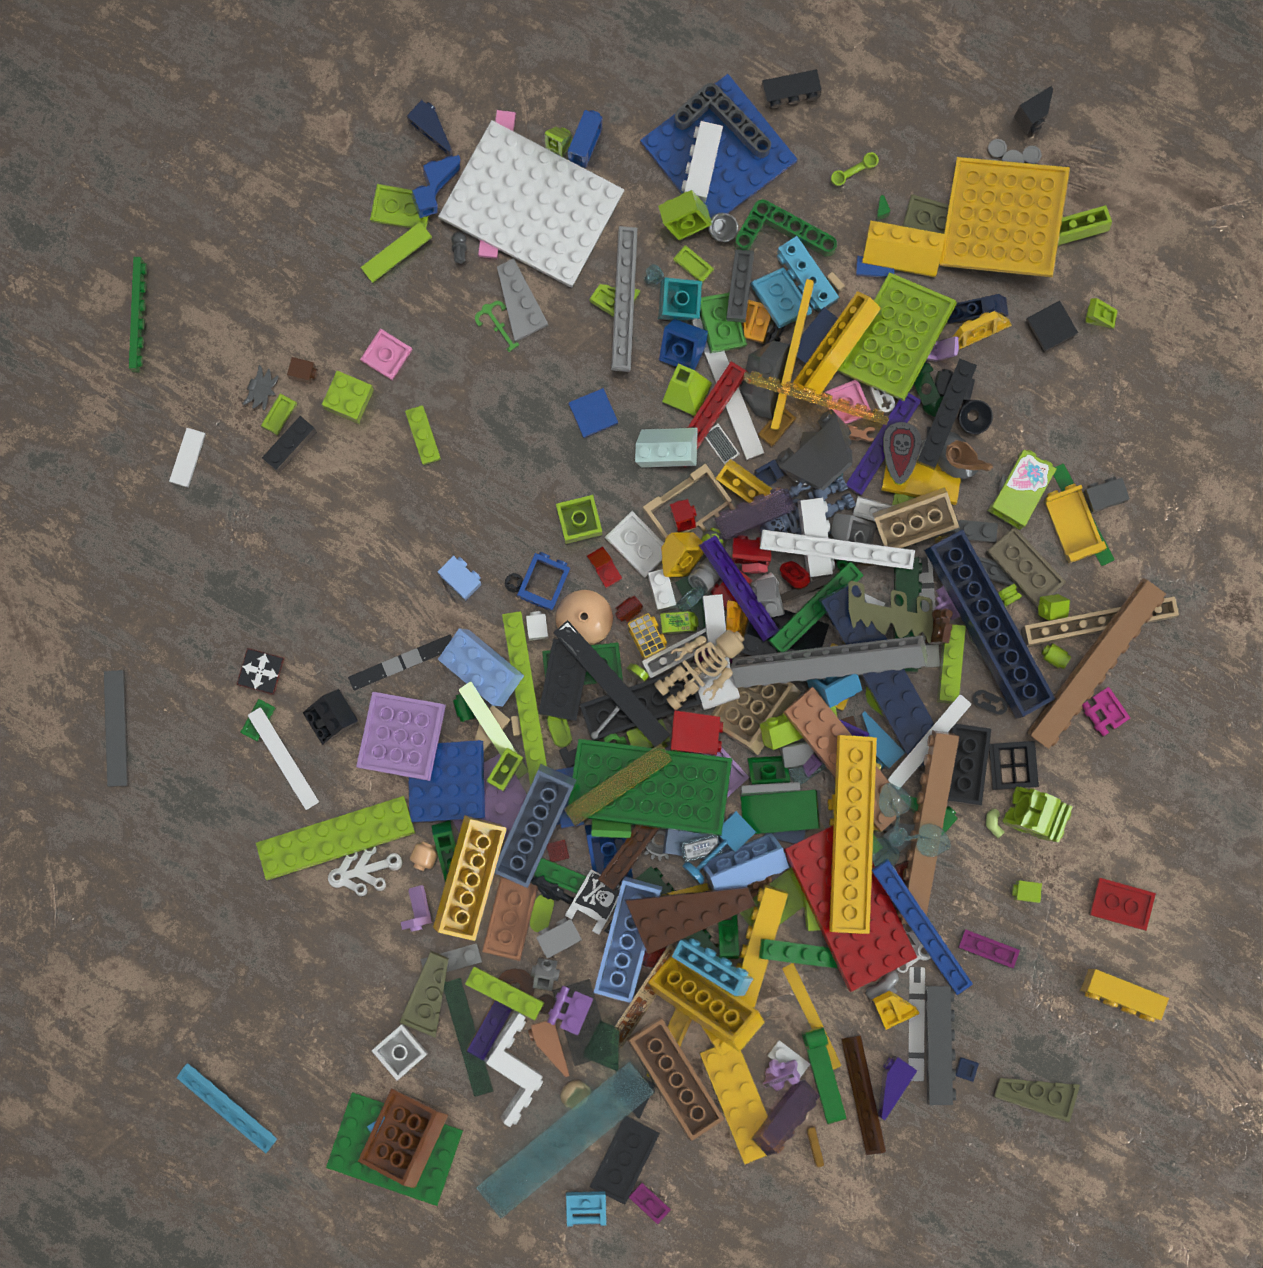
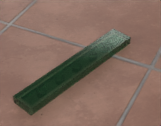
[444,978,493,1097]

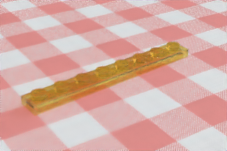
[743,371,889,425]

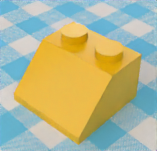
[661,532,704,577]

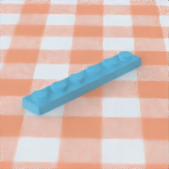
[177,1063,277,1153]

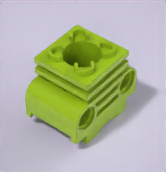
[1003,786,1073,843]

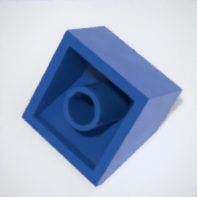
[659,319,708,370]

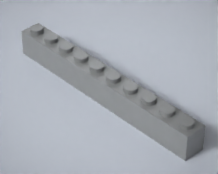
[731,636,928,688]

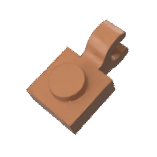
[848,426,875,443]

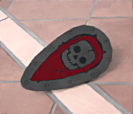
[883,422,921,485]

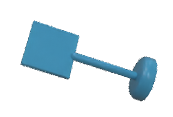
[682,811,756,885]

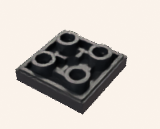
[1026,301,1078,352]

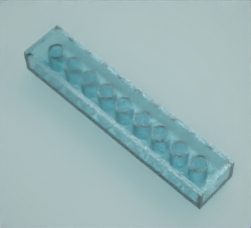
[476,1060,655,1219]

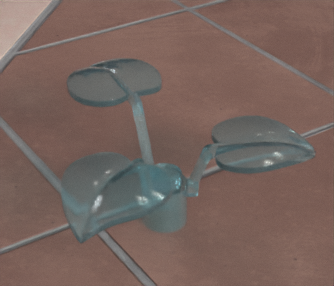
[872,783,951,866]

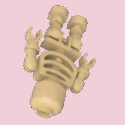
[654,630,745,711]

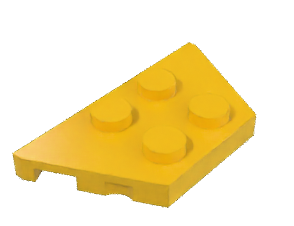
[952,311,1012,350]

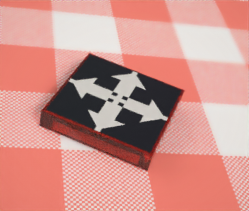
[236,648,285,695]

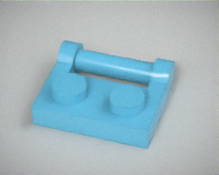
[566,1191,606,1227]

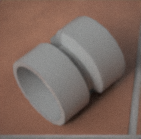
[688,558,721,594]

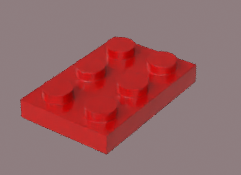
[1089,878,1156,931]

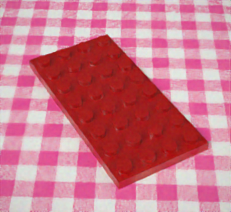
[783,824,917,992]

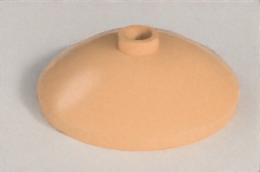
[556,590,613,645]

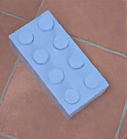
[438,628,524,707]
[700,833,789,891]

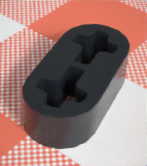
[972,690,1008,716]

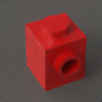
[670,499,697,532]

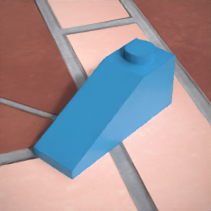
[860,711,905,770]

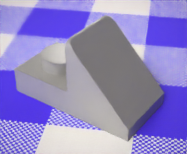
[756,576,785,617]

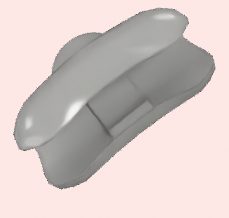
[866,970,899,1000]

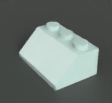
[635,428,697,467]

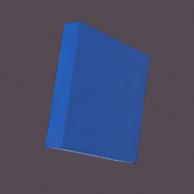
[569,388,618,438]

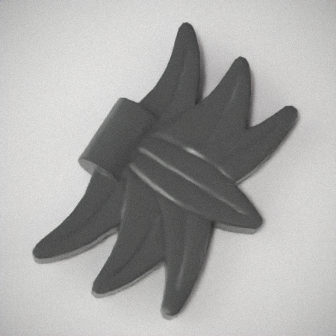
[243,365,279,410]

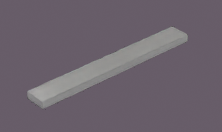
[611,226,638,372]

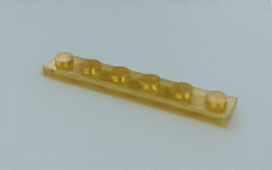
[564,744,672,826]

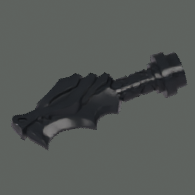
[531,876,579,911]

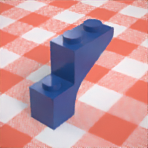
[412,155,460,218]

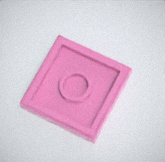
[360,328,413,381]
[822,380,872,425]

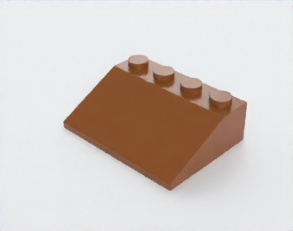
[358,1088,448,1188]

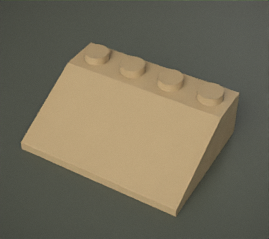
[711,682,801,755]

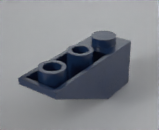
[947,294,1009,324]

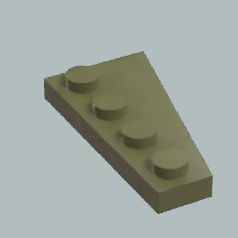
[399,951,449,1037]
[994,1078,1080,1123]

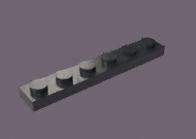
[917,358,977,470]

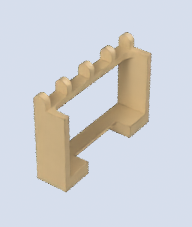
[643,464,735,540]

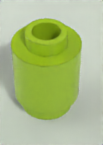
[1041,643,1071,669]

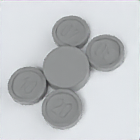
[988,139,1041,164]

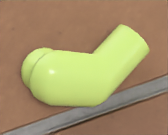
[986,809,1004,838]

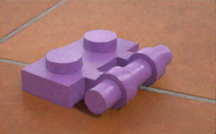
[547,986,593,1035]

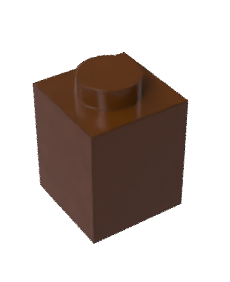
[287,357,318,384]

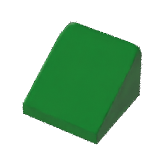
[876,195,891,221]

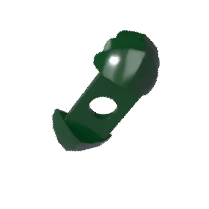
[914,361,944,417]

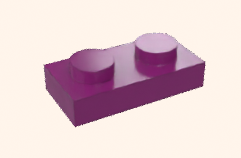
[629,1182,671,1224]

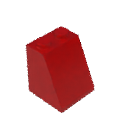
[670,711,723,756]

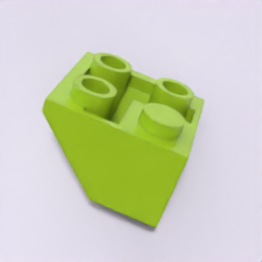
[662,363,712,416]

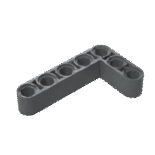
[674,83,771,158]

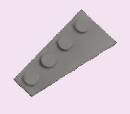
[497,258,548,342]

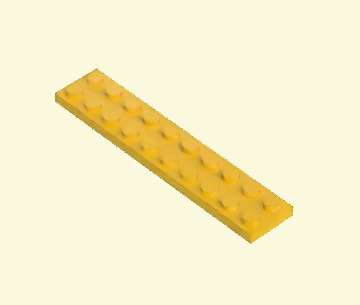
[830,735,877,934]

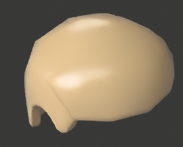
[560,1080,591,1110]

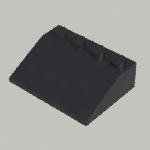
[739,609,829,657]

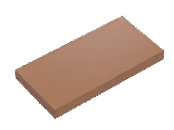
[482,876,538,961]

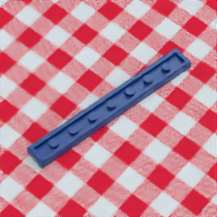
[872,859,973,995]

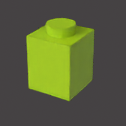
[1038,594,1070,621]
[1012,880,1042,903]

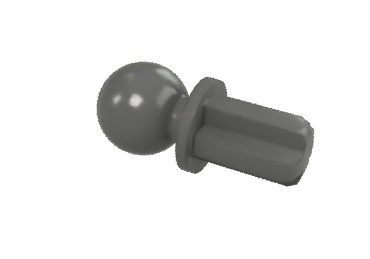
[451,232,467,264]

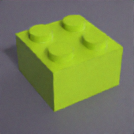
[658,190,712,240]
[322,371,374,424]
[556,495,602,544]

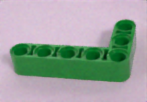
[735,199,837,257]
[801,1026,847,1125]

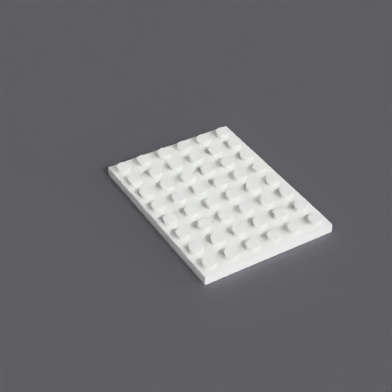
[439,120,624,288]

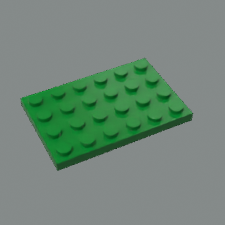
[326,1092,463,1206]

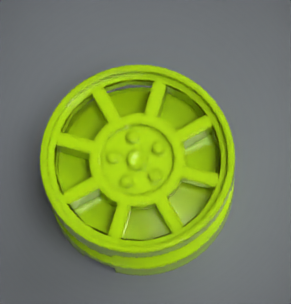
[998,583,1022,607]

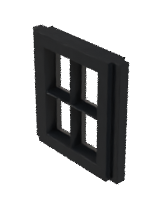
[989,741,1039,790]

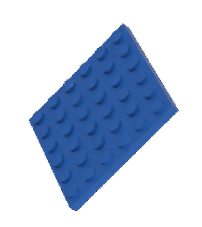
[640,74,798,219]

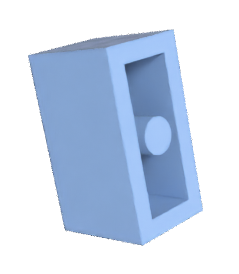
[438,555,482,601]

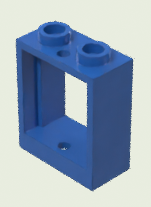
[568,110,602,169]
[516,552,570,612]

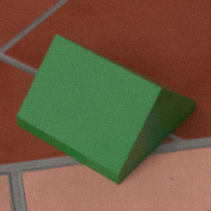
[747,756,790,785]

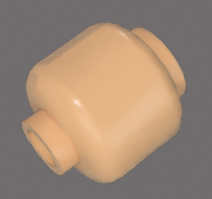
[410,841,438,871]

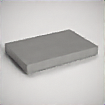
[740,782,800,797]

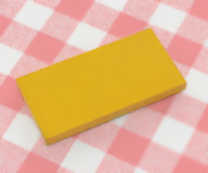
[881,462,961,505]

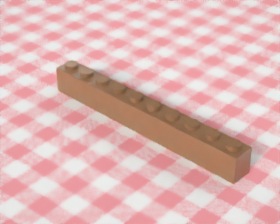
[1027,578,1166,749]
[896,730,959,925]

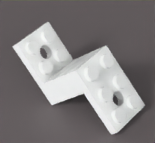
[484,1011,543,1127]

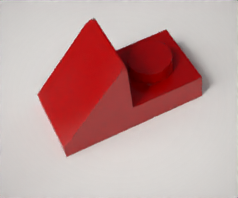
[587,546,622,589]

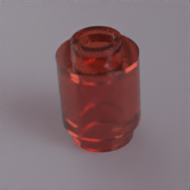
[614,595,643,623]

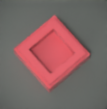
[742,563,768,574]

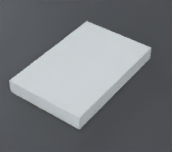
[605,511,664,578]

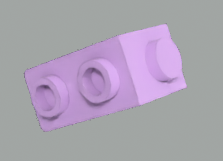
[927,336,959,362]
[401,885,432,932]

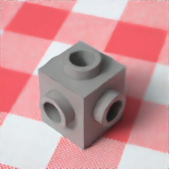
[531,958,560,991]

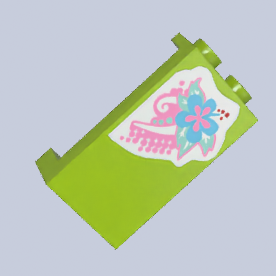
[987,450,1056,530]

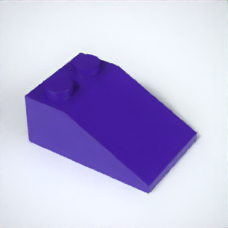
[878,1056,918,1120]

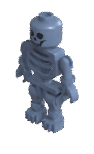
[759,476,856,535]

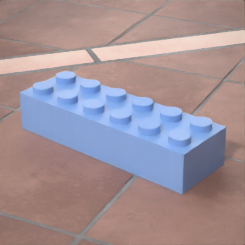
[594,877,663,1003]

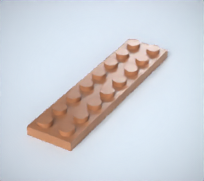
[783,687,909,832]

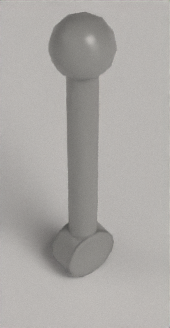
[591,706,620,739]

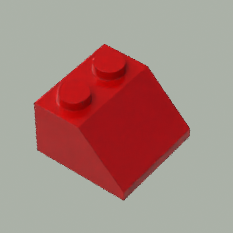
[731,535,771,566]

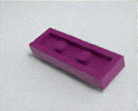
[958,929,1020,968]

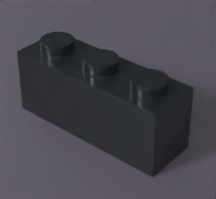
[761,69,822,108]
[262,416,317,474]

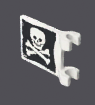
[565,869,621,935]

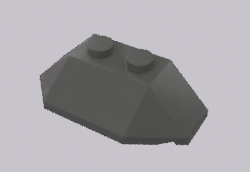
[740,341,791,419]

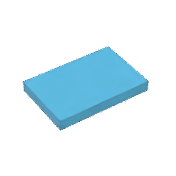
[751,267,812,328]

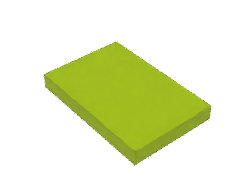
[370,184,429,229]

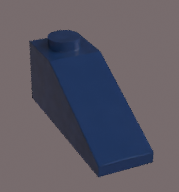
[407,100,453,156]

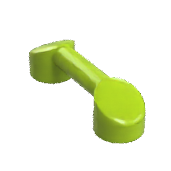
[831,152,879,187]

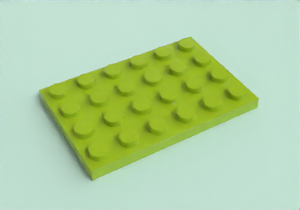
[837,272,957,401]

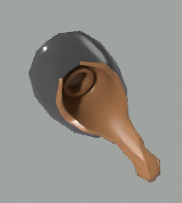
[937,431,993,479]

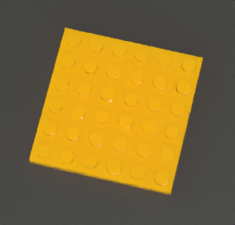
[939,157,1070,277]

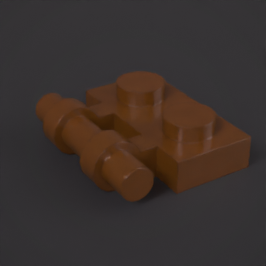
[925,609,953,645]

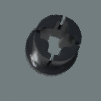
[505,573,523,593]

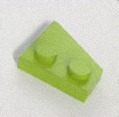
[589,284,641,317]

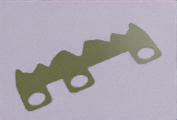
[848,581,933,644]

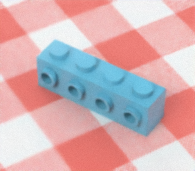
[776,236,839,313]
[672,938,753,996]

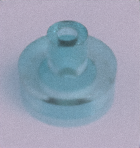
[644,264,664,284]

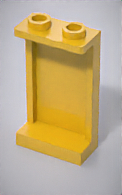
[1044,484,1107,564]

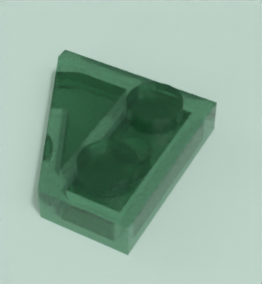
[583,1021,619,1071]

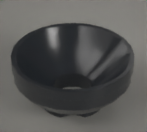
[958,400,993,434]

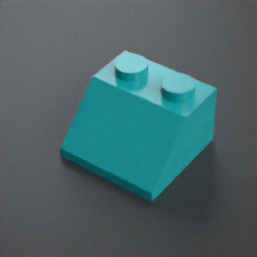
[658,277,702,321]

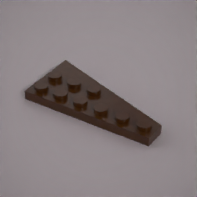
[625,887,755,954]

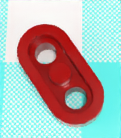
[780,561,810,588]

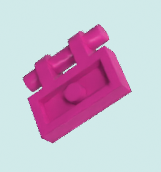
[1082,687,1130,737]

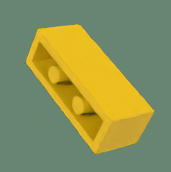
[716,459,777,512]

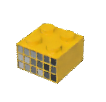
[627,613,667,660]

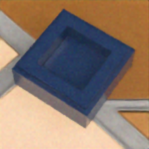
[955,1057,979,1082]

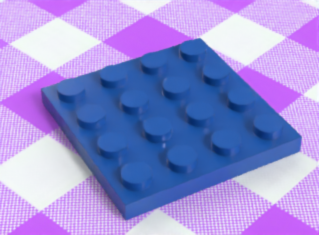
[409,740,485,823]

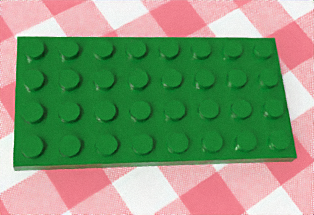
[567,739,732,836]

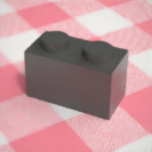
[1083,477,1130,513]

